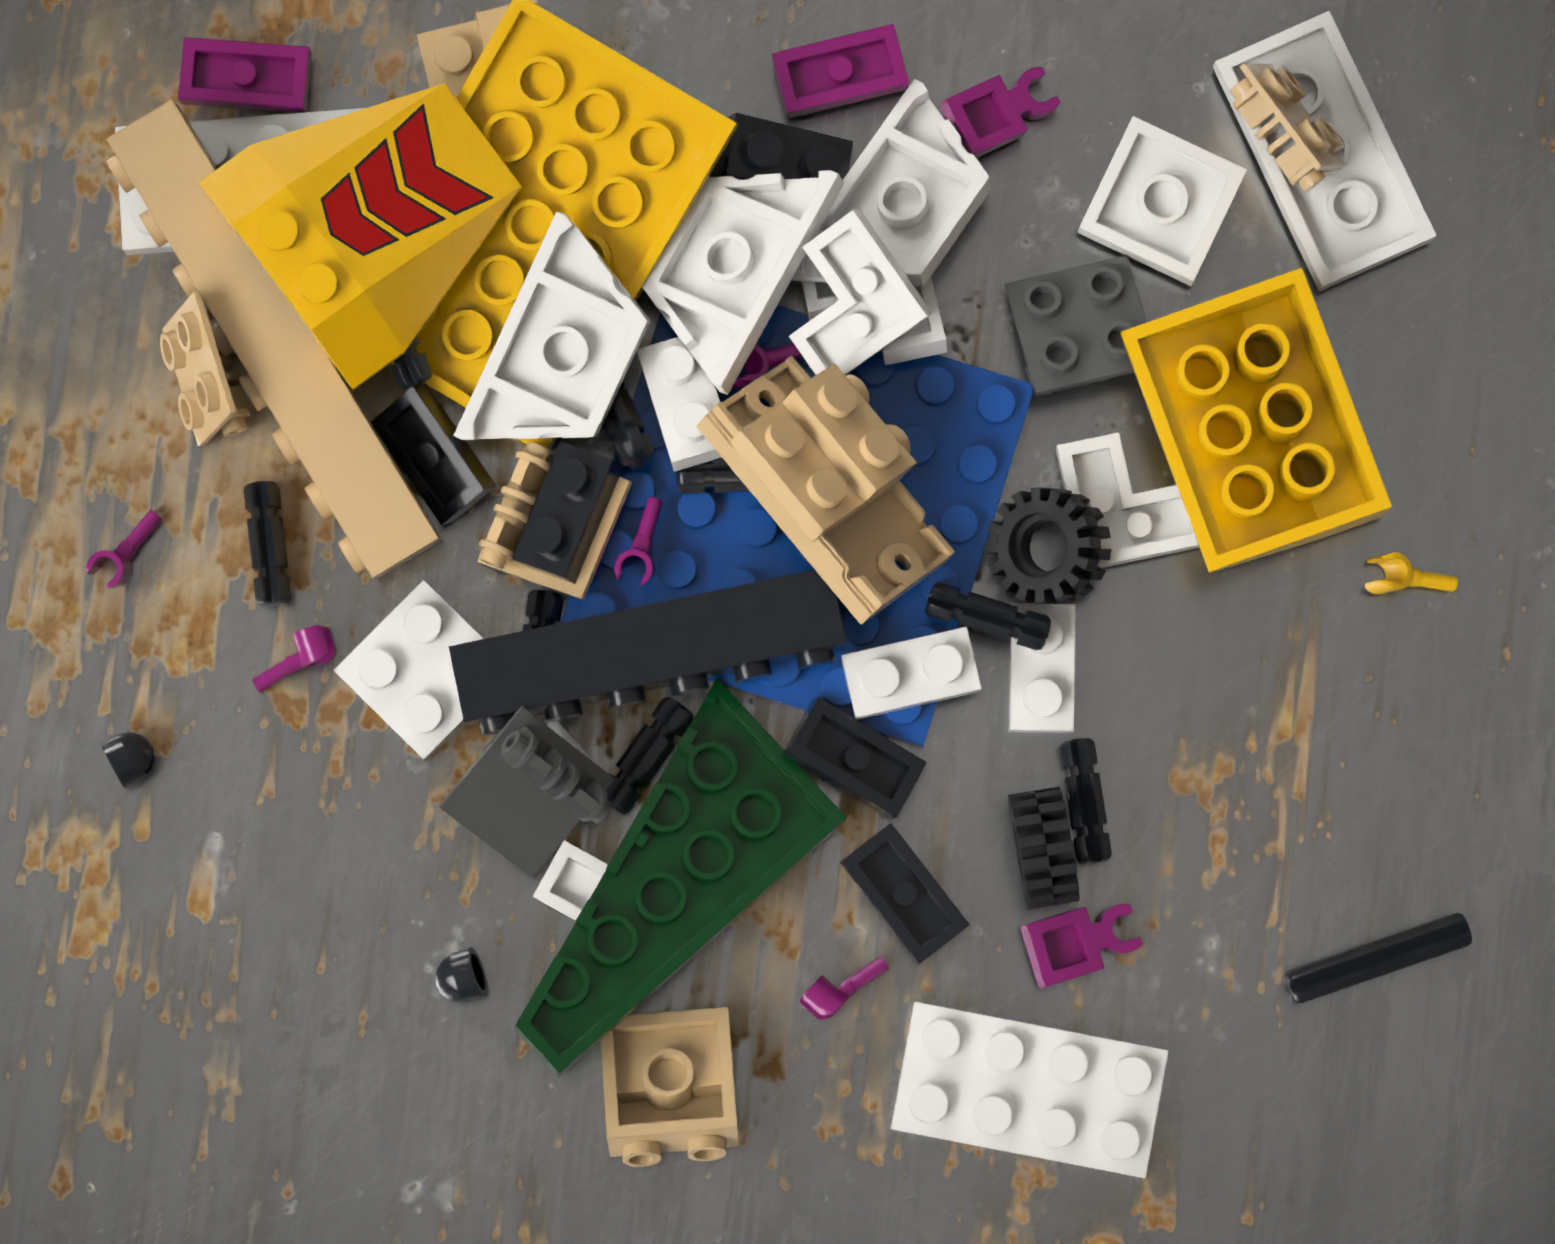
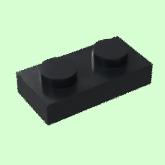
[718,113,853,180]
[371,383,496,525]
[512,441,624,584]
[782,697,927,819]
[840,823,970,965]

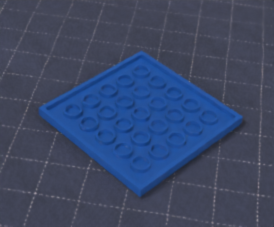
[561,305,1034,748]

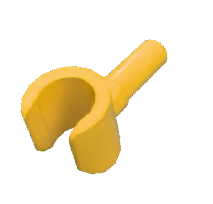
[1365,552,1458,594]

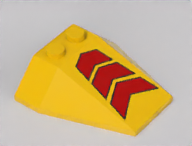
[199,83,521,390]

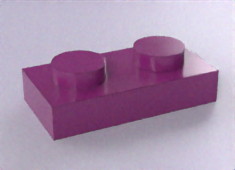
[772,23,909,119]
[178,37,312,113]

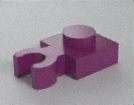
[940,67,1061,158]
[1020,904,1143,988]

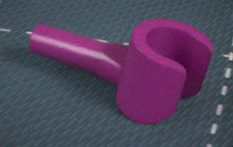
[732,343,803,389]
[615,497,663,586]
[86,509,162,588]
[252,625,335,692]
[800,956,889,1020]

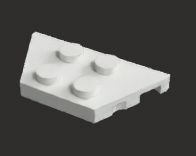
[792,79,992,287]
[642,170,844,395]
[453,211,651,440]

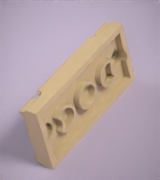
[696,356,955,625]

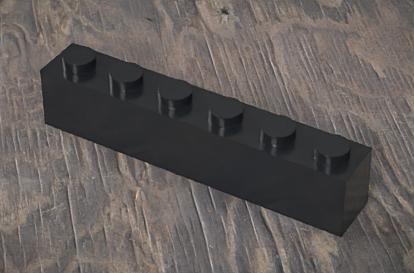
[448,570,846,736]

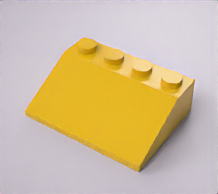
[1120,268,1392,573]

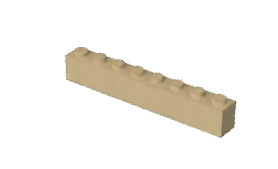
[106,99,442,579]

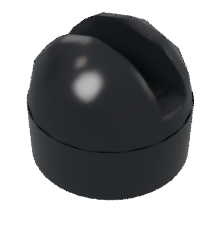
[101,732,155,788]
[435,947,488,1003]

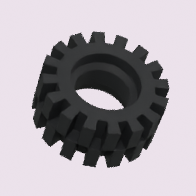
[985,487,1112,604]
[1008,786,1080,910]

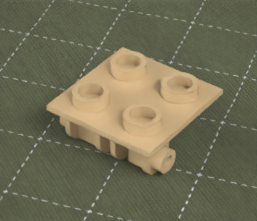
[1230,63,1347,192]
[160,290,250,447]
[477,442,632,600]

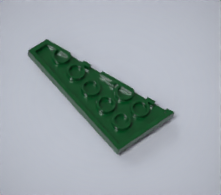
[515,678,847,1078]

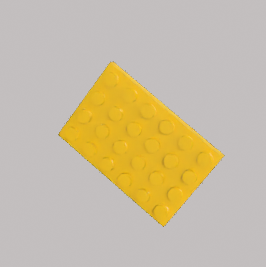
[391,0,739,450]

